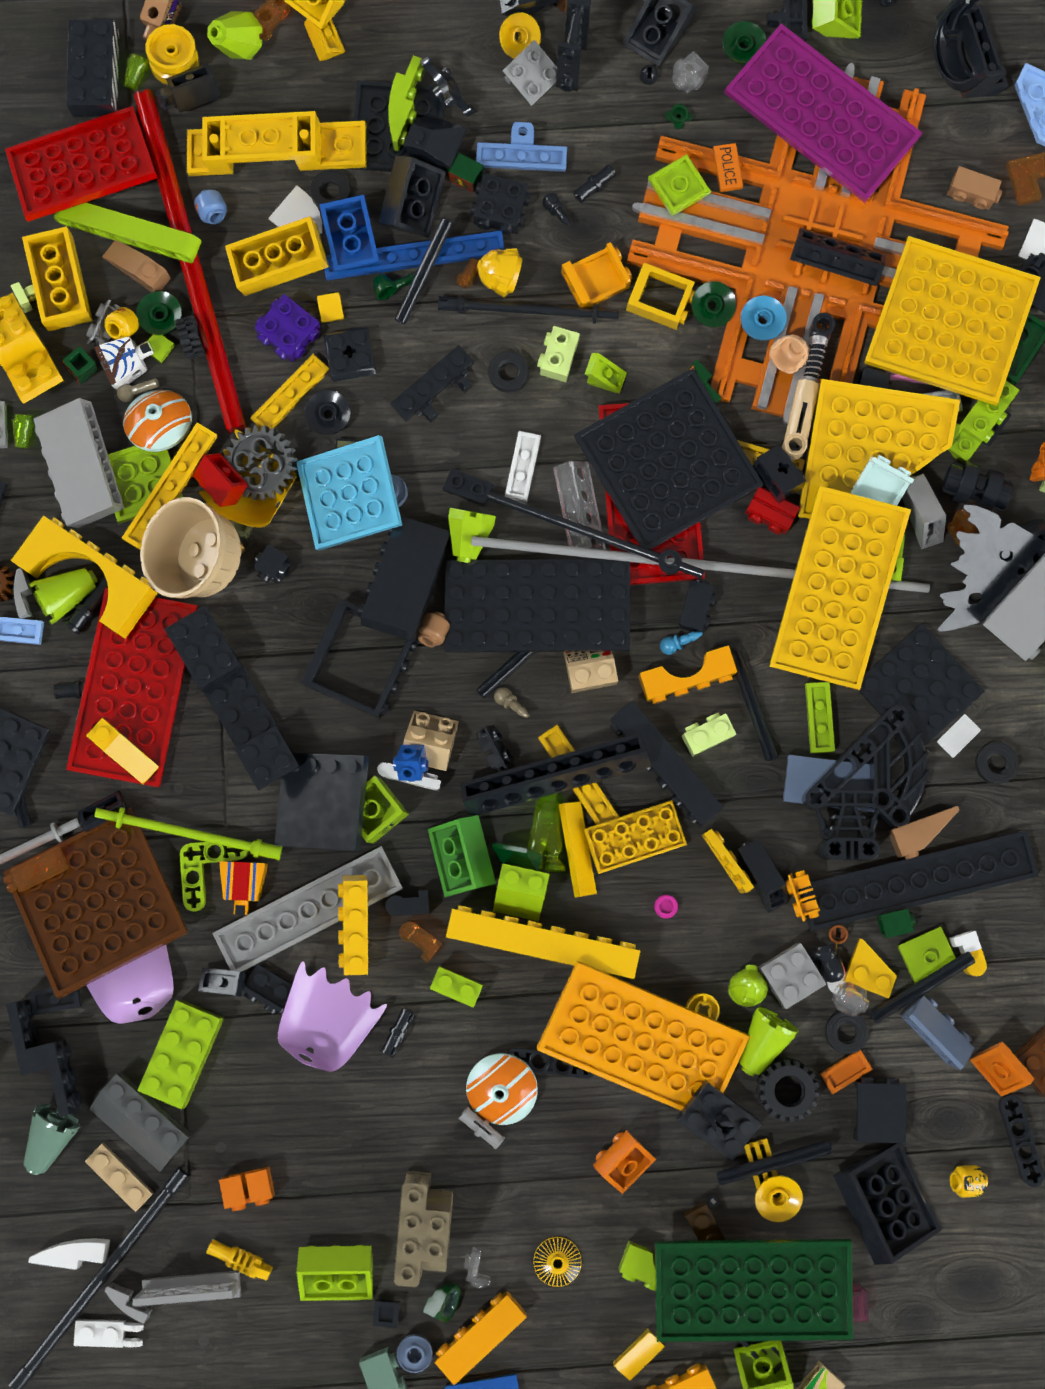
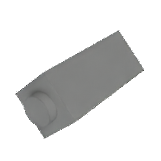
[902,474,946,549]

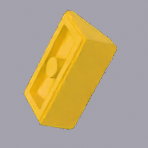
[304,19,345,61]
[613,1328,665,1381]

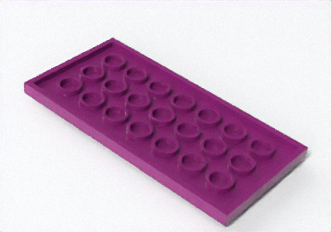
[724,24,922,203]

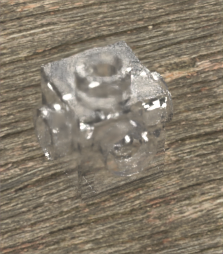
[672,51,709,94]

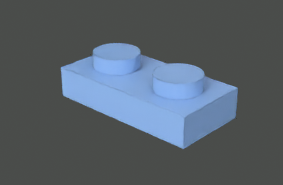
[0,617,44,645]

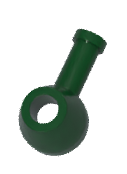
[373,273,414,300]

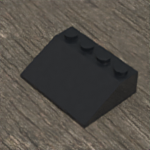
[833,1143,942,1265]

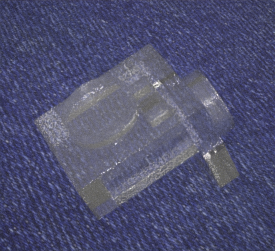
[464,1247,491,1288]

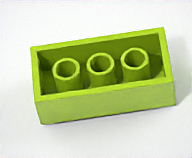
[137,999,224,1109]

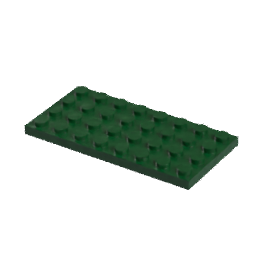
[655,1239,853,1342]

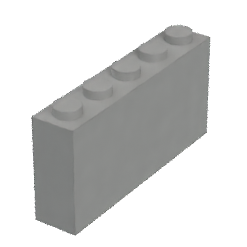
[33,398,124,528]
[981,554,1045,661]

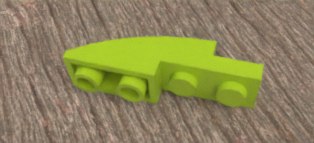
[389,55,425,151]

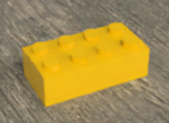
[225,216,329,296]
[22,226,93,332]

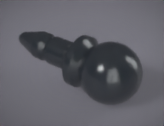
[542,193,570,226]

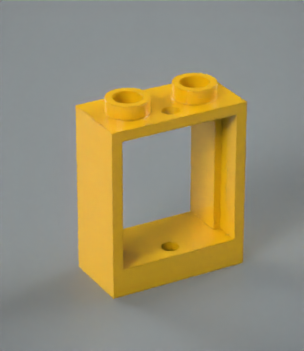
[626,263,695,330]

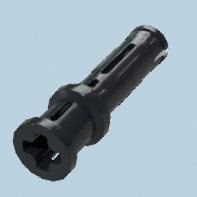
[62,576,108,635]

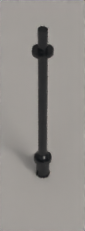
[438,295,619,324]

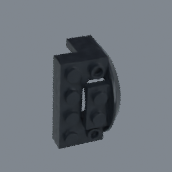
[933,0,1008,98]

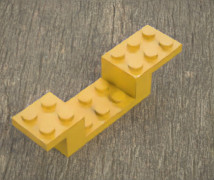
[187,111,367,176]

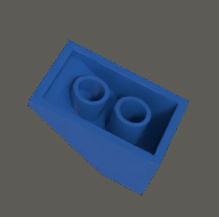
[320,195,379,272]

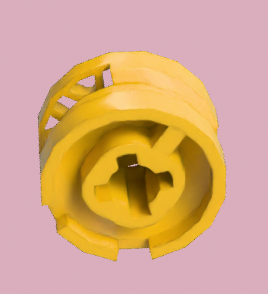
[685,993,720,1021]

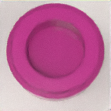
[654,895,678,918]

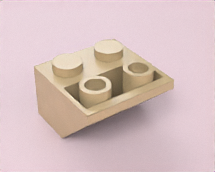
[403,711,459,771]

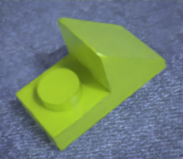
[585,353,627,393]

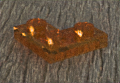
[1006,152,1045,206]

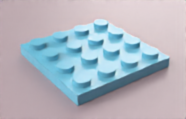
[296,435,402,551]

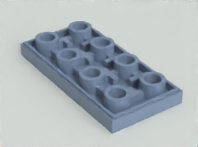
[783,755,879,813]

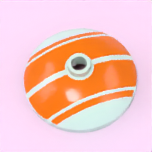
[123,389,192,452]
[466,1053,538,1125]

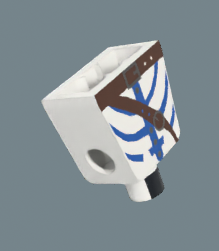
[94,337,154,390]

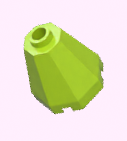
[207,11,262,60]
[448,508,496,563]

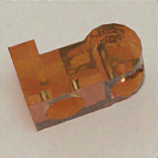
[253,0,292,41]
[399,922,443,963]

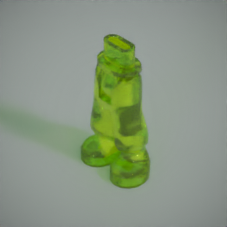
[528,793,566,873]

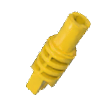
[206,1239,273,1280]

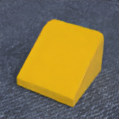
[317,293,344,323]

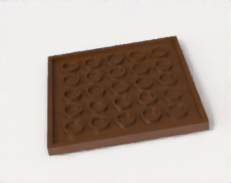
[3,807,189,999]

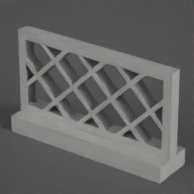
[133,1271,241,1307]

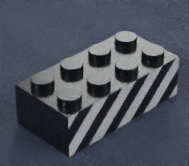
[66,19,119,117]

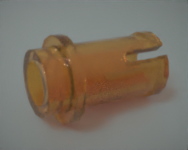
[456,258,478,289]

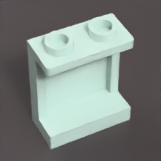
[850,455,914,506]

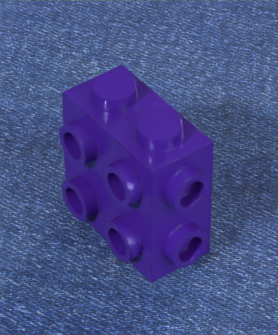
[255,294,321,362]

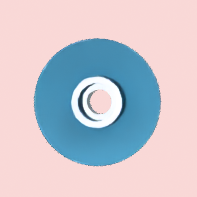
[741,296,787,341]

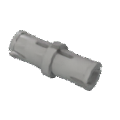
[458,1107,505,1149]

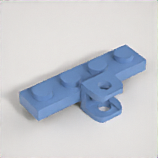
[476,122,567,172]

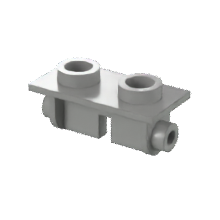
[86,299,120,346]

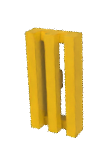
[744,1138,778,1190]

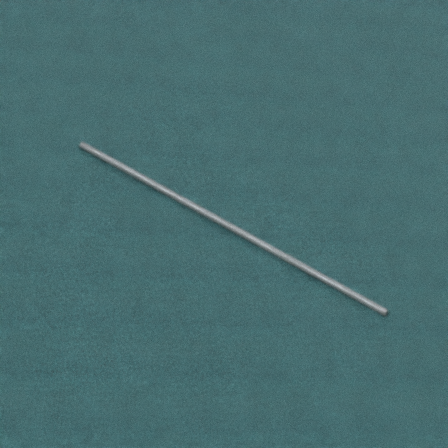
[471,536,930,593]

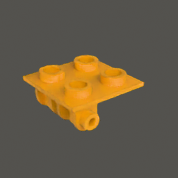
[785,870,820,921]

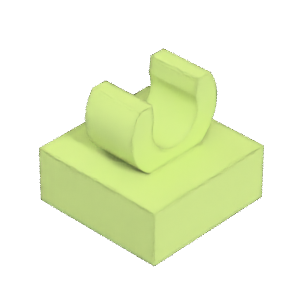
[11,282,36,313]

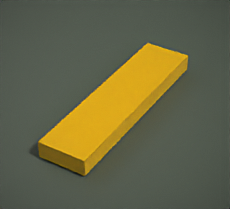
[250,353,330,431]
[559,801,597,898]

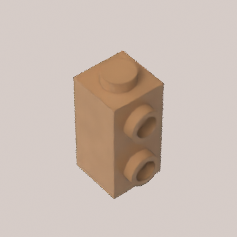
[947,166,1002,210]

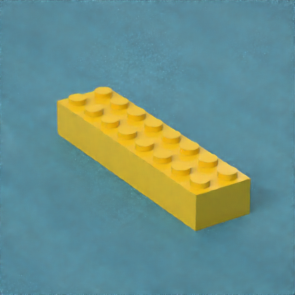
[446,905,640,979]

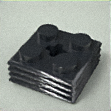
[323,327,376,382]

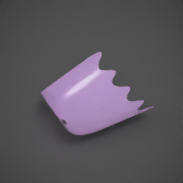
[86,945,174,1024]
[278,961,387,1072]

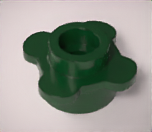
[665,103,692,130]

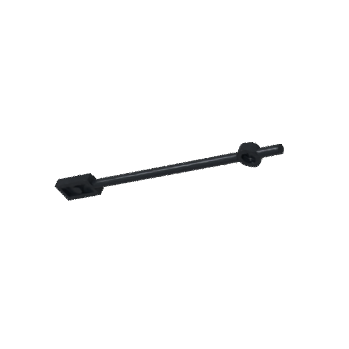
[443,468,705,579]

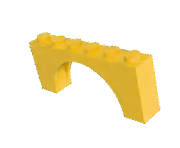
[11,515,158,639]

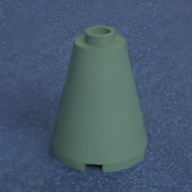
[23,1104,80,1175]

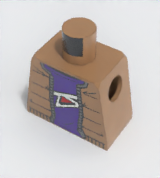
[140,0,183,41]

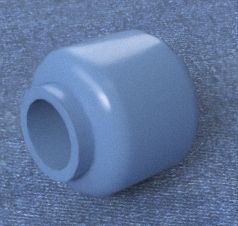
[194,190,227,224]

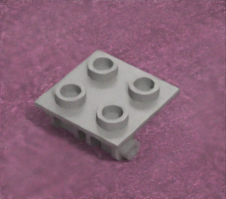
[503,40,557,106]

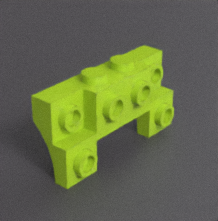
[947,381,1020,464]

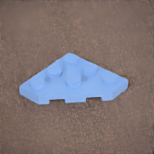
[1015,63,1045,146]

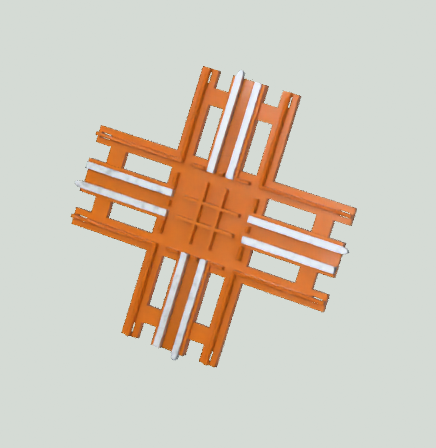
[627,63,1009,424]

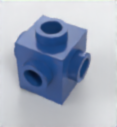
[393,745,429,782]

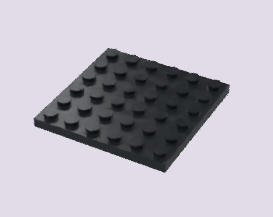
[574,368,764,550]

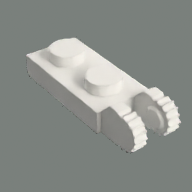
[377,762,442,791]
[74,1319,144,1348]

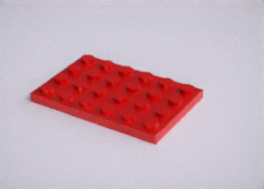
[5,106,157,222]

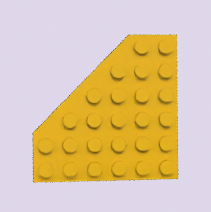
[797,379,960,519]

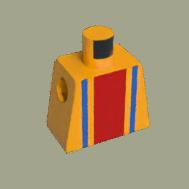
[220,861,268,915]

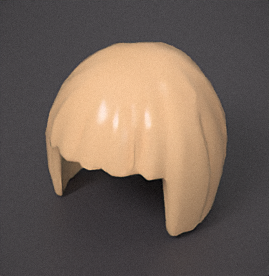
[769,335,809,374]

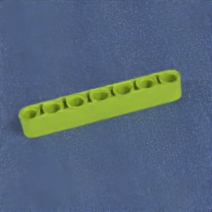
[53,202,202,263]

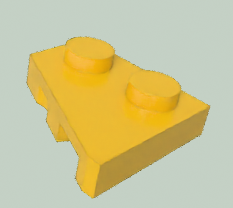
[843,938,897,999]

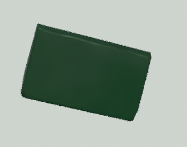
[492,843,542,871]

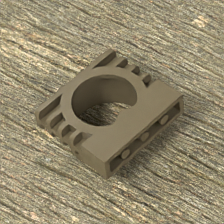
[394,1171,453,1287]

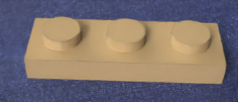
[85,1143,154,1212]

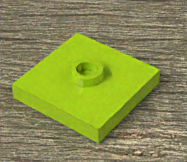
[648,154,711,216]
[897,926,956,984]

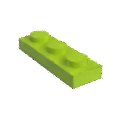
[805,682,835,754]

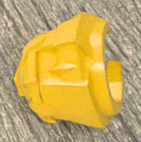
[477,248,522,297]

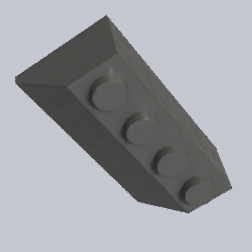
[89,1072,193,1172]

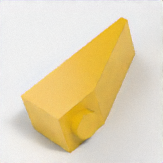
[86,718,159,785]

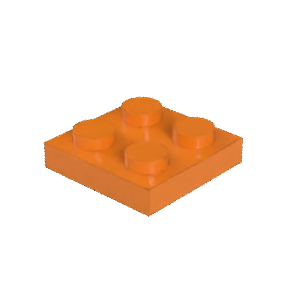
[970,1042,1035,1097]

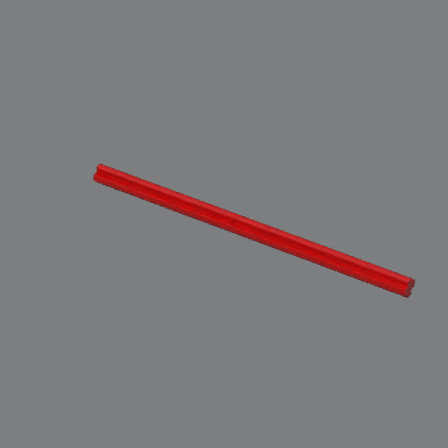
[134,89,246,433]

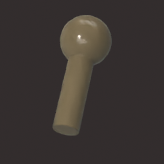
[117,378,159,402]

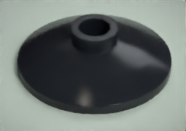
[305,390,351,435]

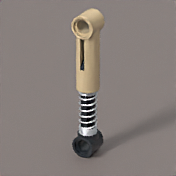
[781,313,835,461]

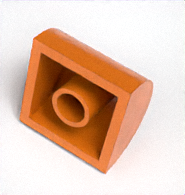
[593,1130,656,1194]

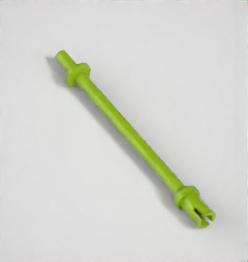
[95,807,283,861]

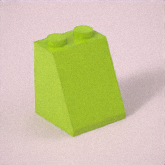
[493,864,549,921]

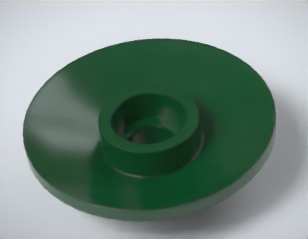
[722,21,767,64]
[691,281,736,328]
[136,291,182,335]

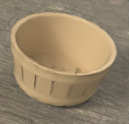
[140,497,241,598]

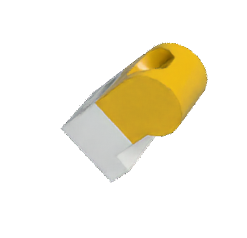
[949,931,987,976]

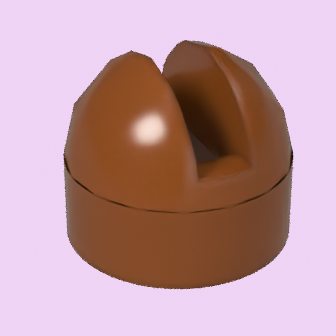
[829,924,848,944]

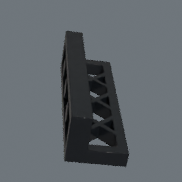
[790,228,887,286]

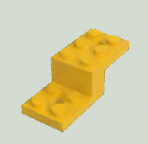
[0,293,64,404]

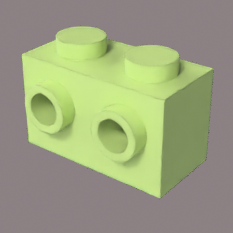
[537,326,580,382]
[681,712,736,757]

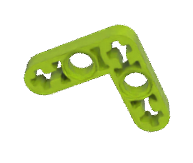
[180,839,249,912]

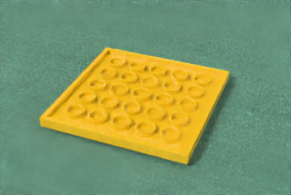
[864,236,1041,406]

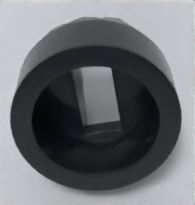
[640,65,658,85]

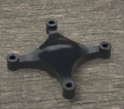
[420,55,475,117]

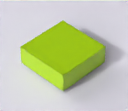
[148,335,175,364]

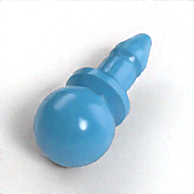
[660,631,702,655]

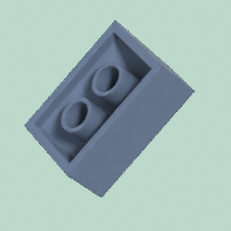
[899,996,975,1070]

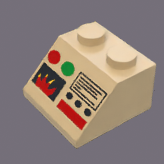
[563,652,618,693]

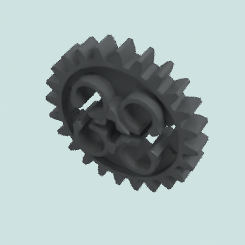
[224,425,297,501]

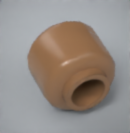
[417,612,450,647]

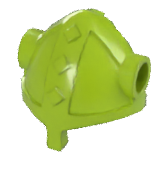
[728,965,768,1007]

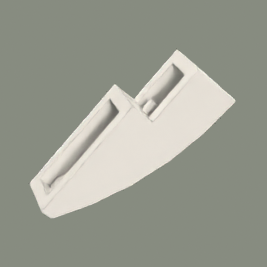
[28,1238,111,1270]

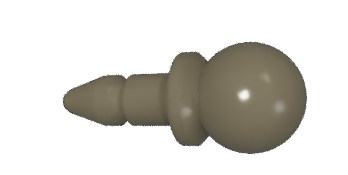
[494,687,529,718]

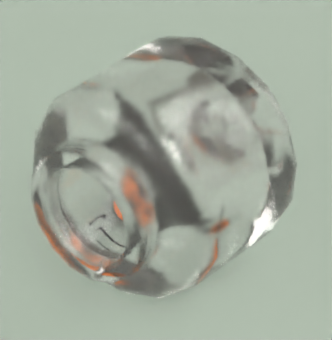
[832,982,869,1017]

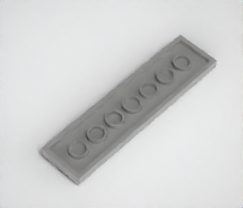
[212,846,403,972]

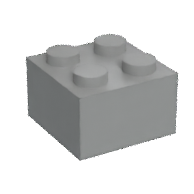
[758,943,826,1009]

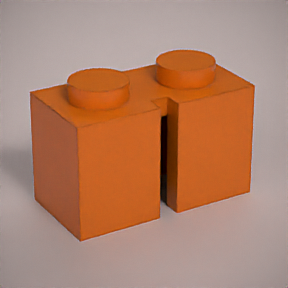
[219,1166,275,1211]

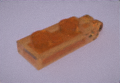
[3,846,69,892]

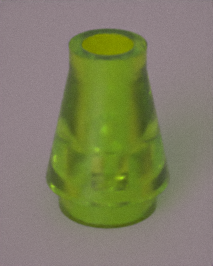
[124,54,149,91]
[12,414,35,448]

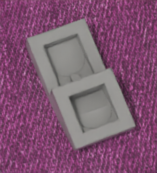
[14,568,34,620]
[105,1282,152,1324]

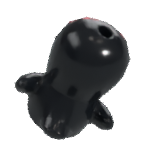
[811,944,845,983]

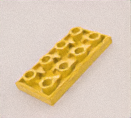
[583,800,687,874]

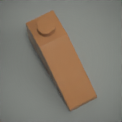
[102,241,171,292]
[888,806,959,860]

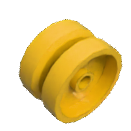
[145,24,199,85]

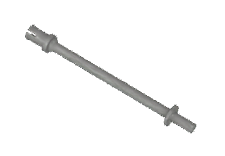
[0,818,81,865]

